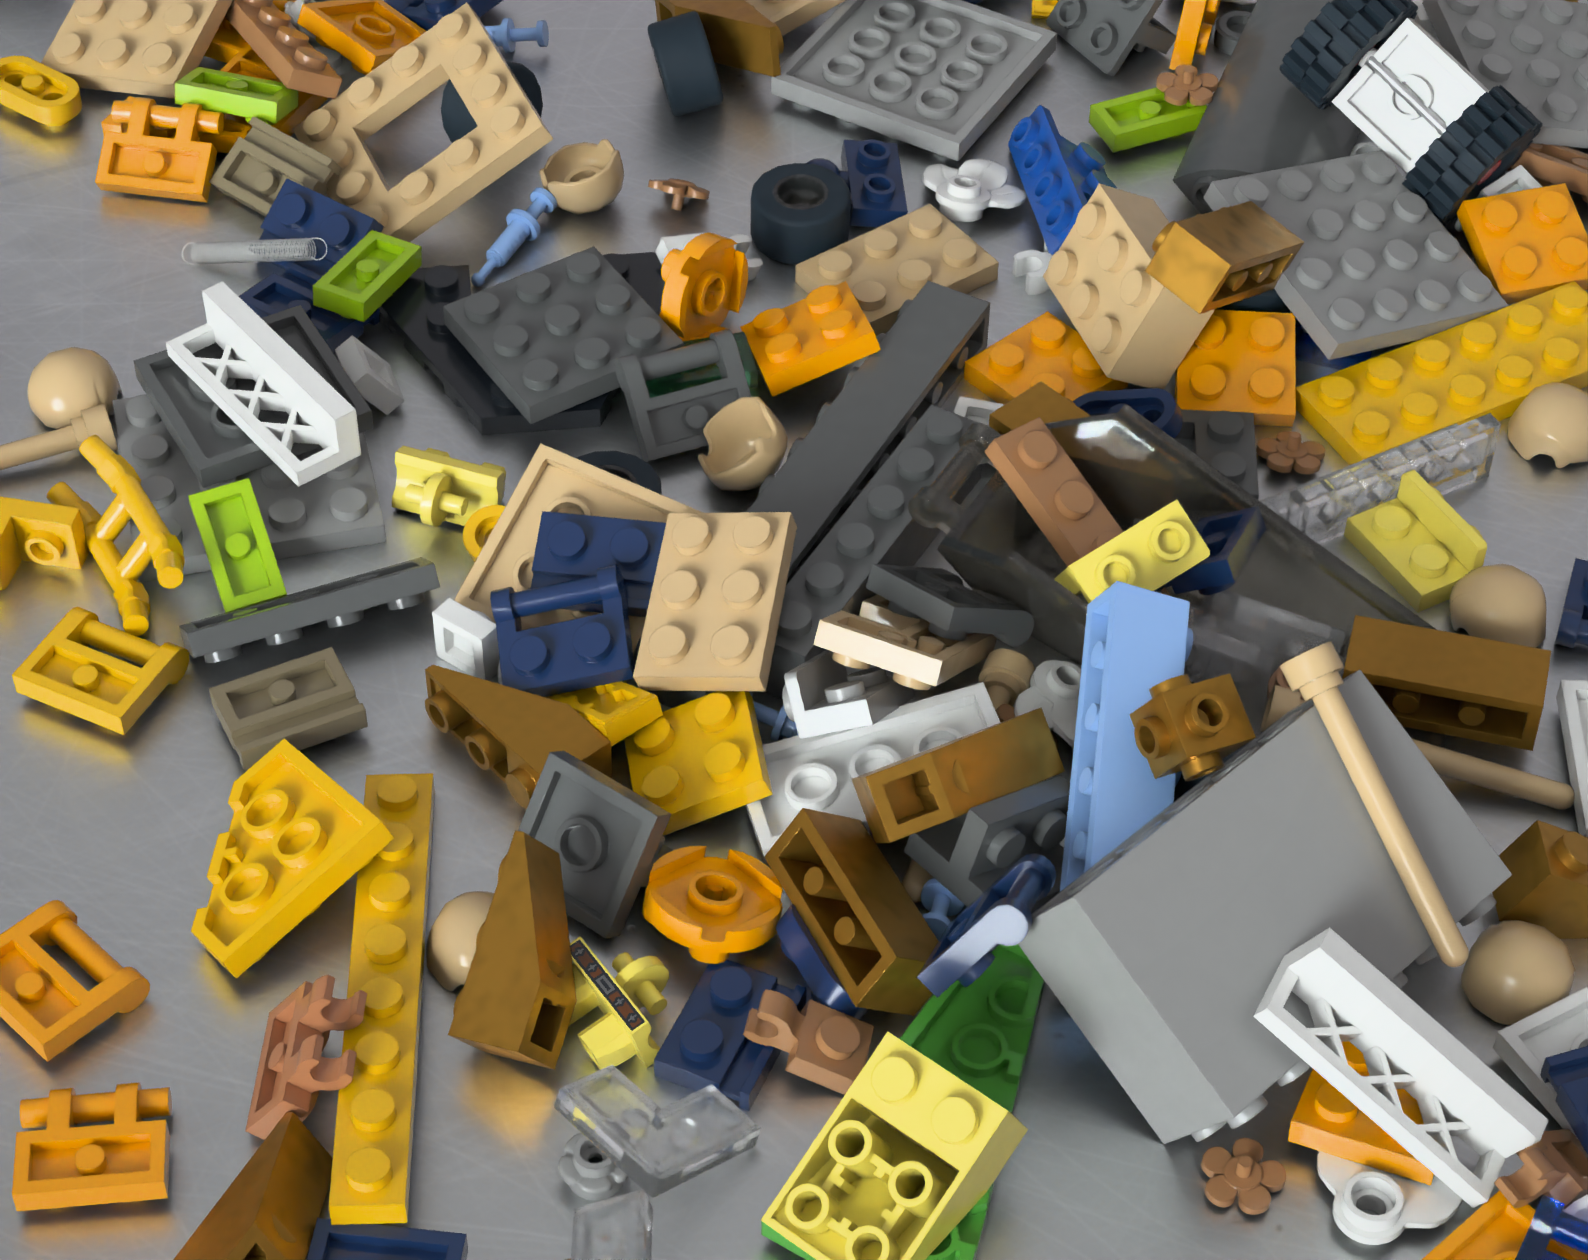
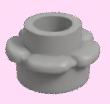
[559,1131,632,1201]

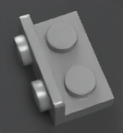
[782,650,915,739]

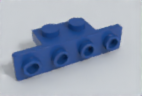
[1008,105,1117,255]

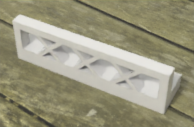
[166,281,361,487]
[1253,927,1548,1208]

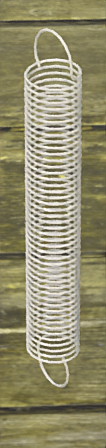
[182,238,327,265]

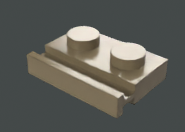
[209,116,342,217]
[209,647,368,770]

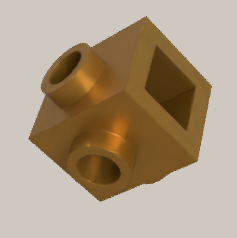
[1130,673,1256,781]

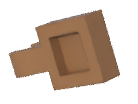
[743,990,874,1095]
[1494,1129,1588,1209]

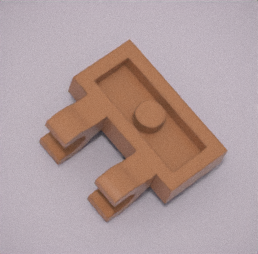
[245,975,367,1140]

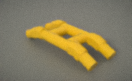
[46,435,185,636]

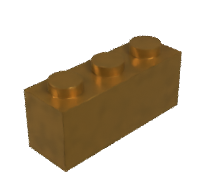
[1145,201,1304,314]
[1342,615,1551,751]
[764,808,938,1016]

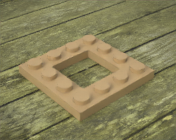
[293,2,553,242]

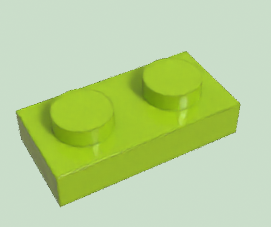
[175,67,299,125]
[1089,87,1207,153]
[313,230,422,322]
[188,478,287,613]

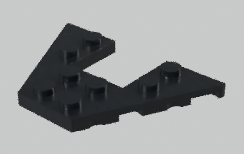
[380,252,665,435]

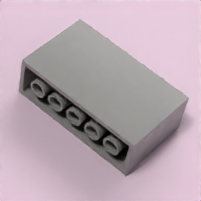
[1018,669,1512,1144]

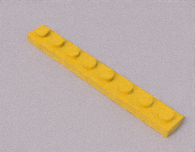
[329,773,435,1225]

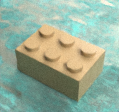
[1043,183,1215,389]

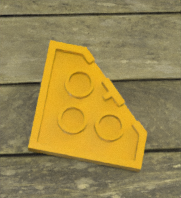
[191,738,394,979]

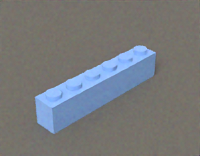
[1060,581,1193,891]

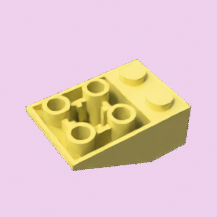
[761,1031,1028,1260]

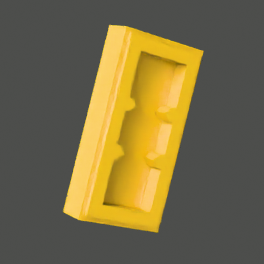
[546,681,663,747]

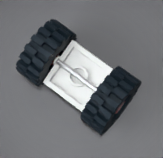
[1279,0,1543,226]

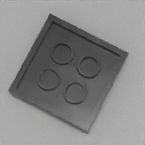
[443,247,684,424]
[134,305,374,488]

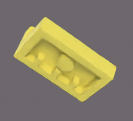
[1344,470,1487,613]
[1054,499,1210,604]

